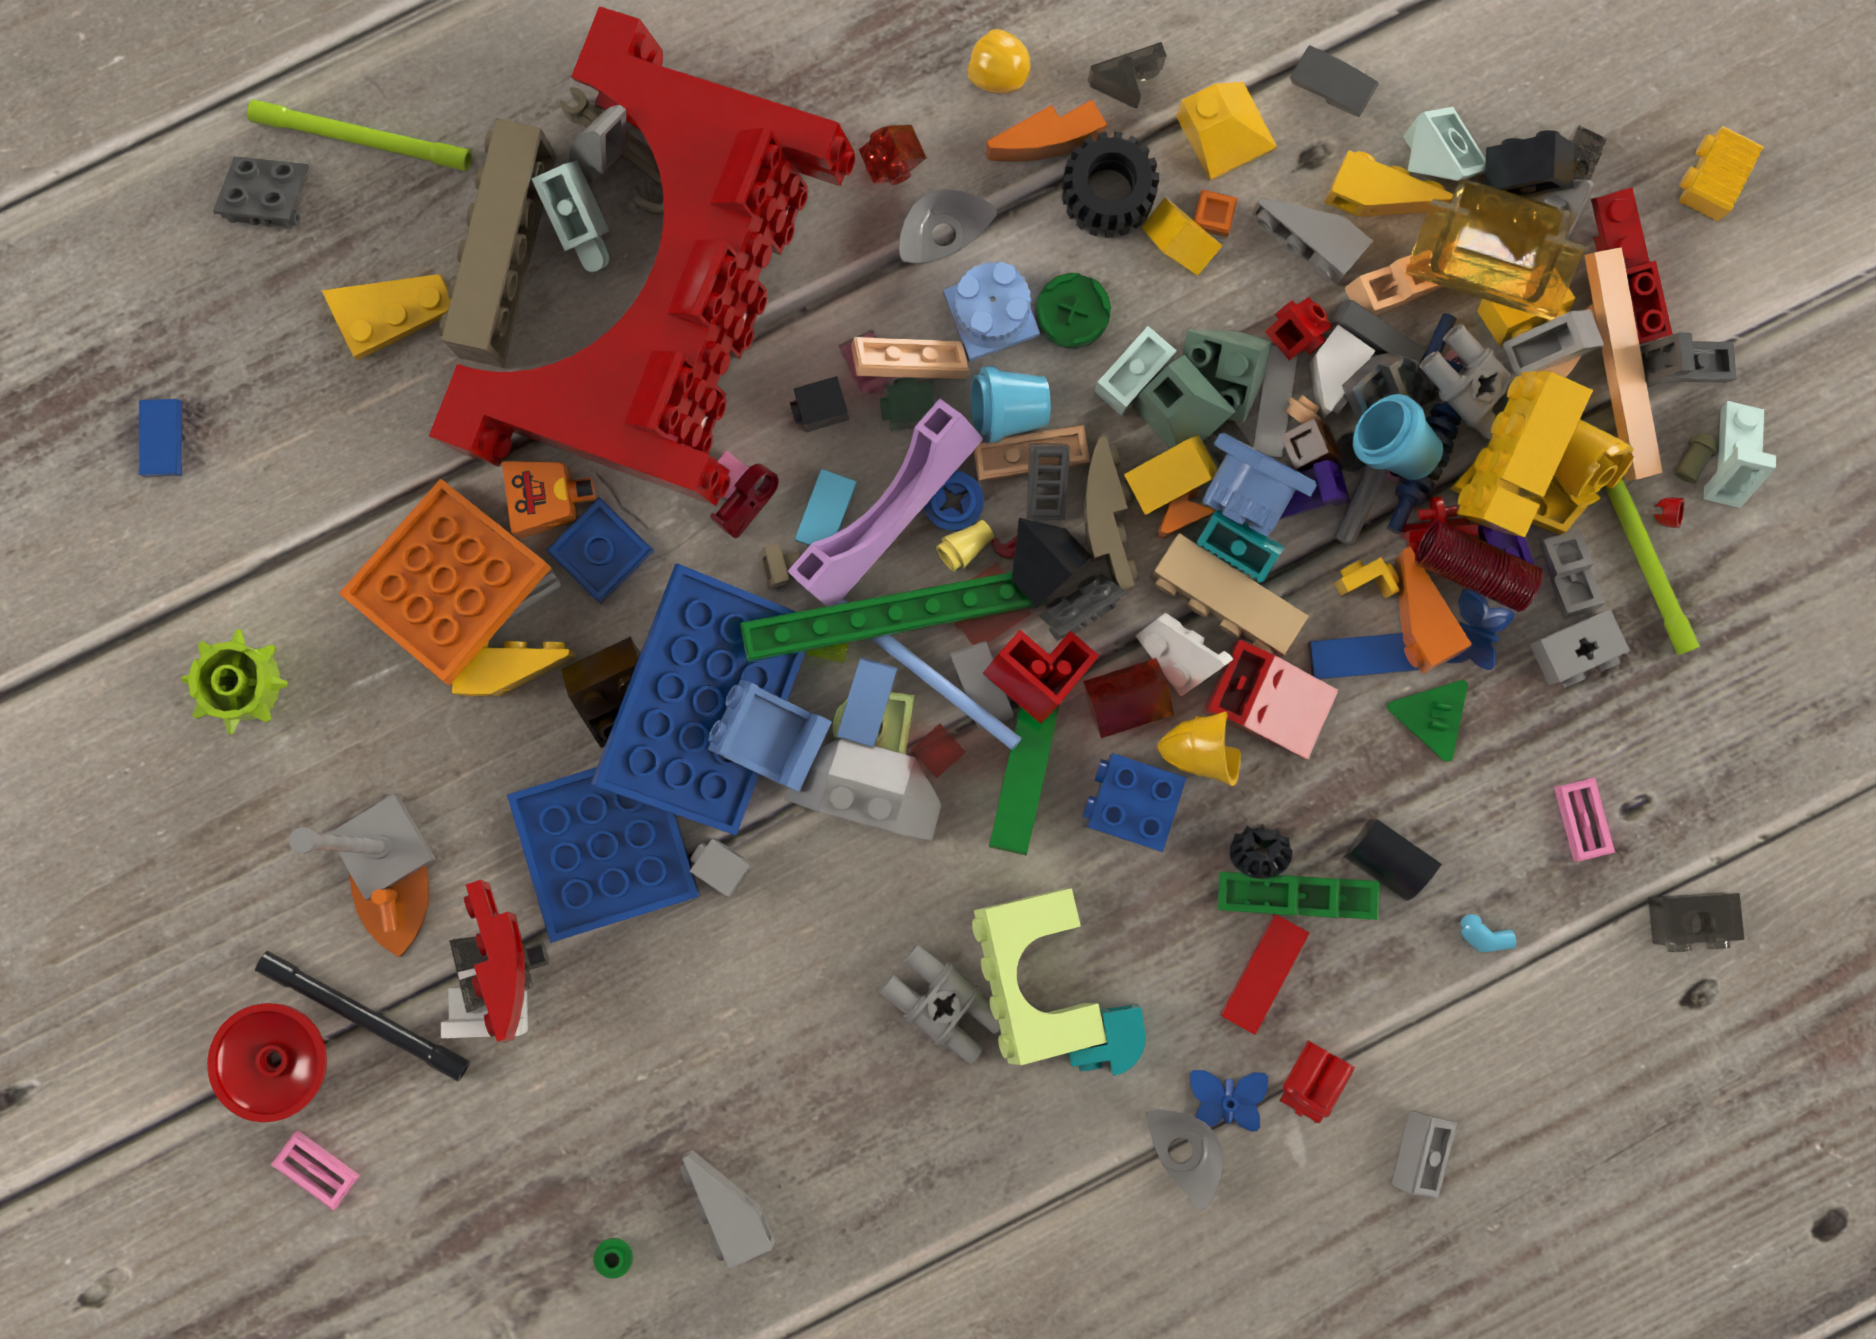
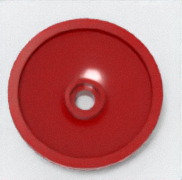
[207,1003,327,1123]

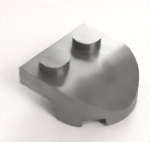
[1342,354,1430,422]

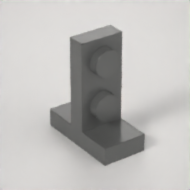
[1640,332,1737,388]

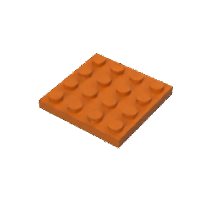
[339,478,551,686]

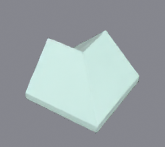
[1403,107,1486,181]

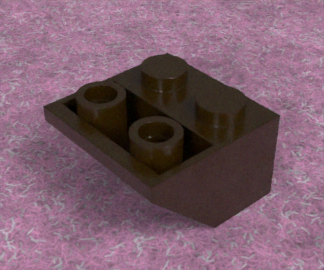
[561,636,641,748]

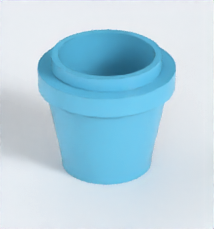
[971,366,1051,443]
[1353,394,1443,480]

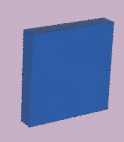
[546,497,654,604]

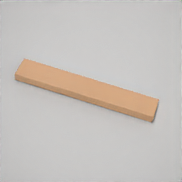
[1584,247,1663,481]

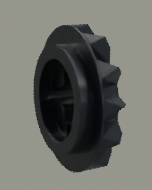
[1230,823,1293,879]

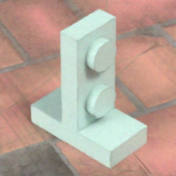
[1703,401,1776,508]

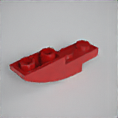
[1591,187,1673,344]
[464,879,525,1043]

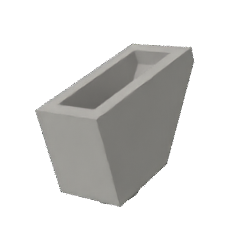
[1503,310,1604,377]

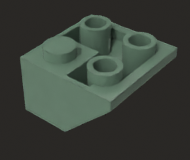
[1182,329,1273,423]
[1131,355,1236,449]

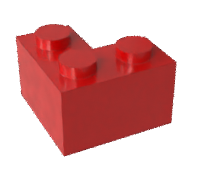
[982,630,1100,724]

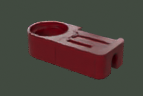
[710,463,779,539]

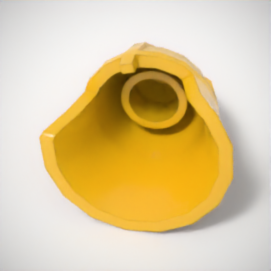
[1156,712,1241,786]

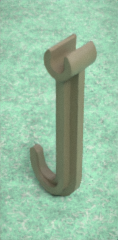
[560,87,664,215]

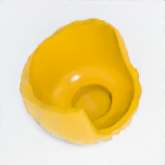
[967,29,1031,94]

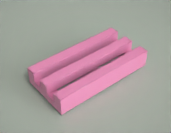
[1554,778,1615,862]
[271,1131,360,1211]

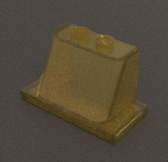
[1405,179,1585,320]

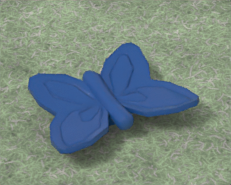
[1447,588,1515,670]
[1190,1070,1268,1132]

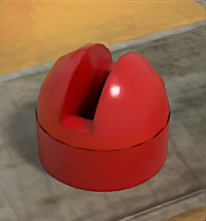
[1654,497,1685,529]

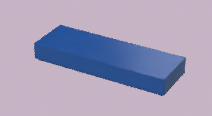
[1308,633,1420,680]

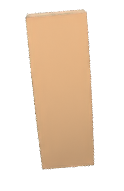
[1345,239,1472,316]

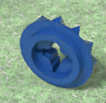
[924,471,984,532]

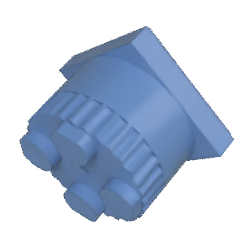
[1202,433,1317,536]

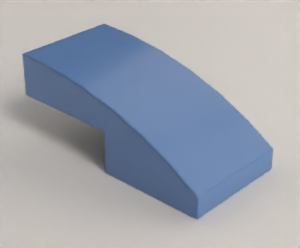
[837,657,898,747]

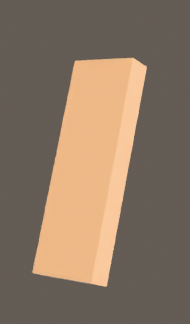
[851,337,969,379]
[973,425,1090,482]

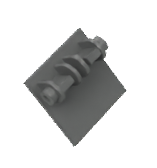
[213,156,309,229]
[1039,574,1127,641]

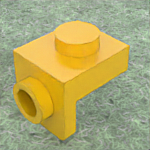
[1333,557,1399,598]

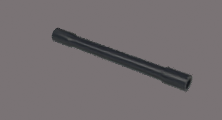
[255,951,470,1082]

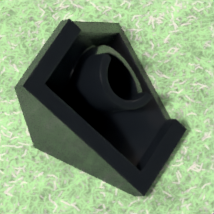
[1011,518,1092,608]

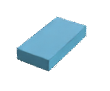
[795,469,857,546]

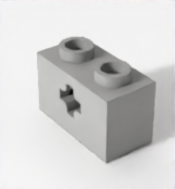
[1529,609,1630,688]

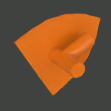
[349,866,429,957]

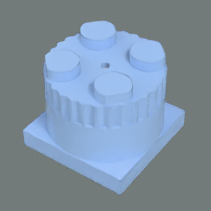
[943,262,1040,362]

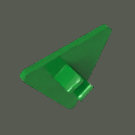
[1387,680,1468,762]

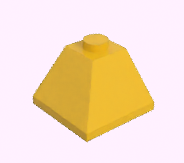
[1176,82,1277,181]

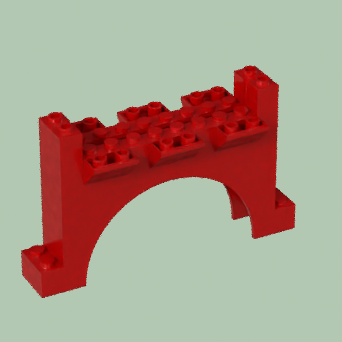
[429,6,855,506]

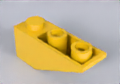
[1324,150,1454,217]
[452,641,576,697]

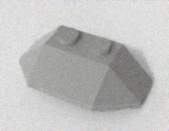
[784,737,942,841]

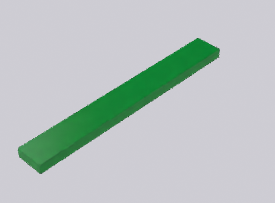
[740,572,1047,663]

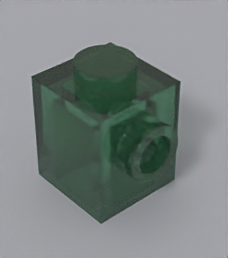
[880,378,934,431]

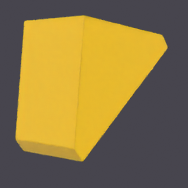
[1141,197,1223,276]

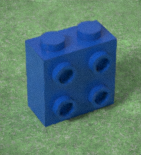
[1082,753,1187,852]

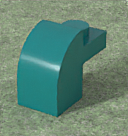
[1068,1004,1146,1076]

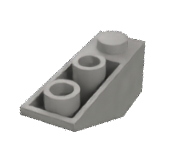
[1251,198,1374,285]
[680,1150,776,1269]

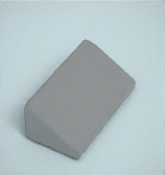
[1392,1111,1457,1199]

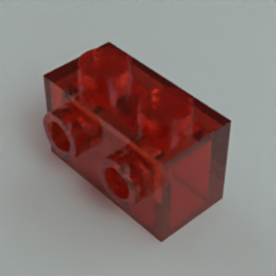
[1083,658,1174,738]

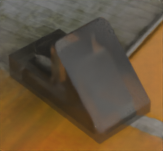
[1088,42,1167,108]

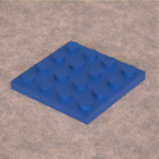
[507,767,700,943]

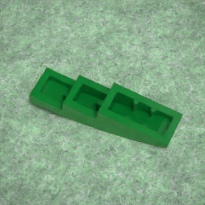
[989,704,1060,856]
[1218,872,1381,920]

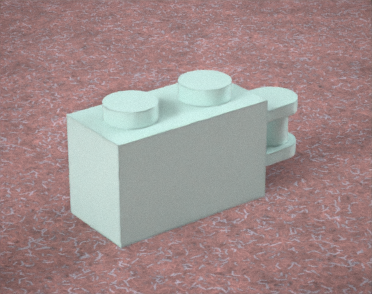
[532,160,610,272]

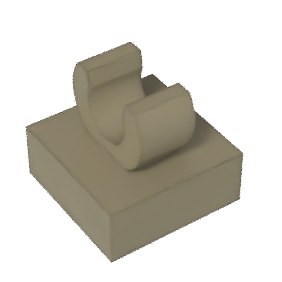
[759,543,801,590]

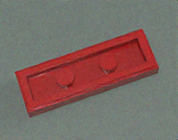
[1219,914,1310,1035]

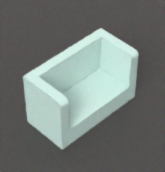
[1094,326,1177,416]

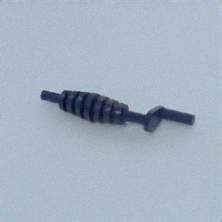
[1387,313,1463,534]

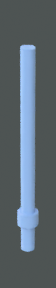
[839,599,1022,750]

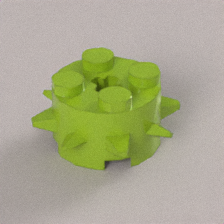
[181,629,288,735]

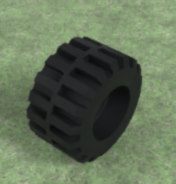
[1062,131,1159,238]

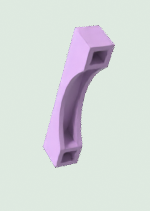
[787,399,984,606]

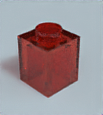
[911,724,966,779]

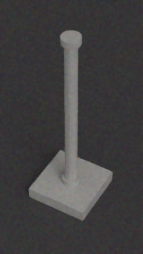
[289,794,436,900]

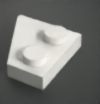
[1136,613,1233,696]

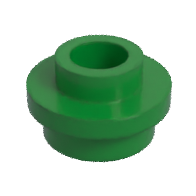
[593,1238,633,1279]

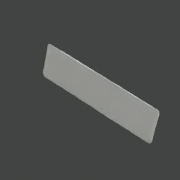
[1253,345,1298,457]

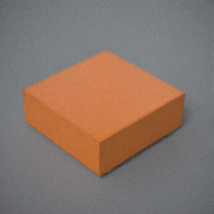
[1193,189,1238,237]

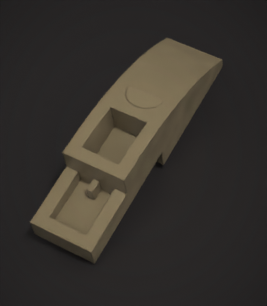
[1084,436,1138,592]

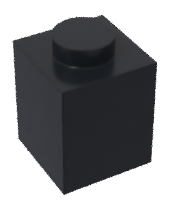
[789,376,850,433]

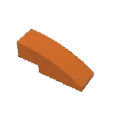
[986,100,1107,162]

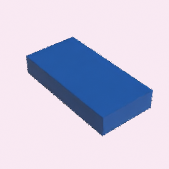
[139,399,182,477]

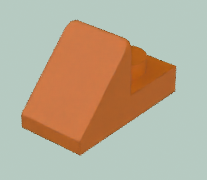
[1156,486,1216,539]

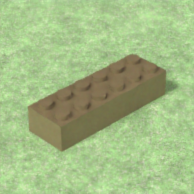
[439,118,556,368]

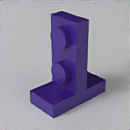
[1279,460,1351,520]

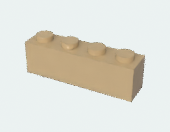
[1151,533,1309,657]

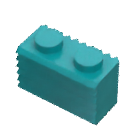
[1197,510,1285,583]

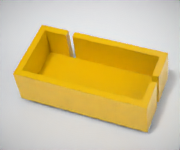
[1456,371,1593,537]

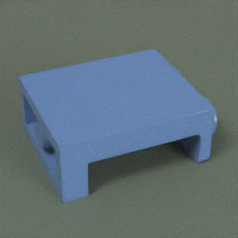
[708,680,832,792]

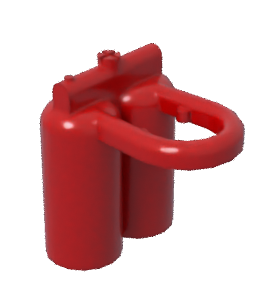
[1280,1040,1356,1124]

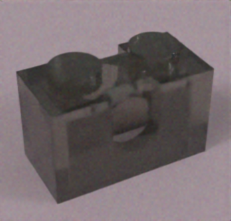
[1648,892,1745,952]

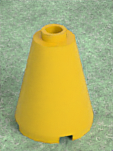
[1554,419,1635,507]

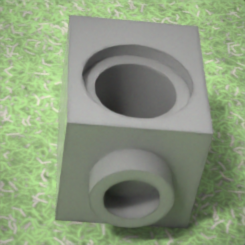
[690,839,754,897]

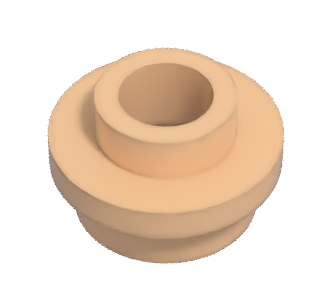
[1285,395,1322,424]

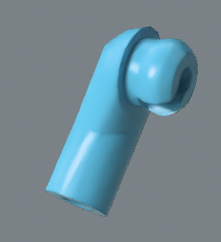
[1460,914,1516,952]

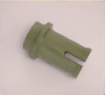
[1674,433,1719,484]

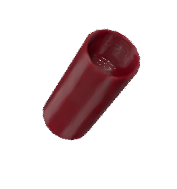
[1415,520,1543,612]

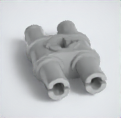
[1419,324,1516,443]
[879,944,1000,1065]

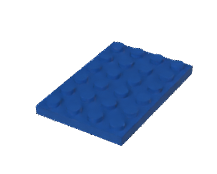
[591,564,805,835]

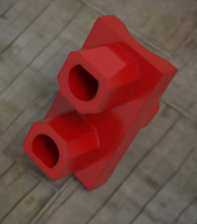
[1399,496,1478,555]

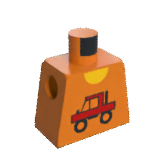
[502,461,596,539]

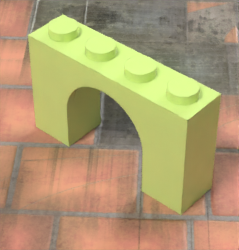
[972,888,1107,1066]

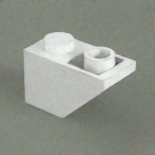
[1309,324,1375,419]

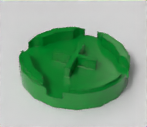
[1035,272,1111,349]

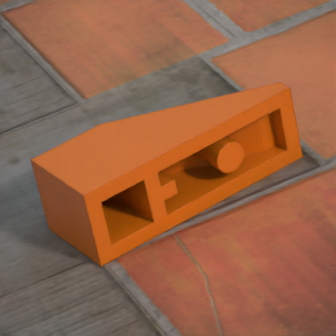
[1395,546,1472,674]

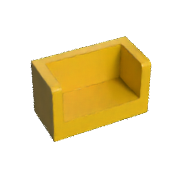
[1124,435,1217,515]

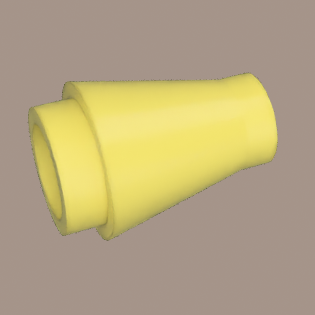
[936,520,995,571]

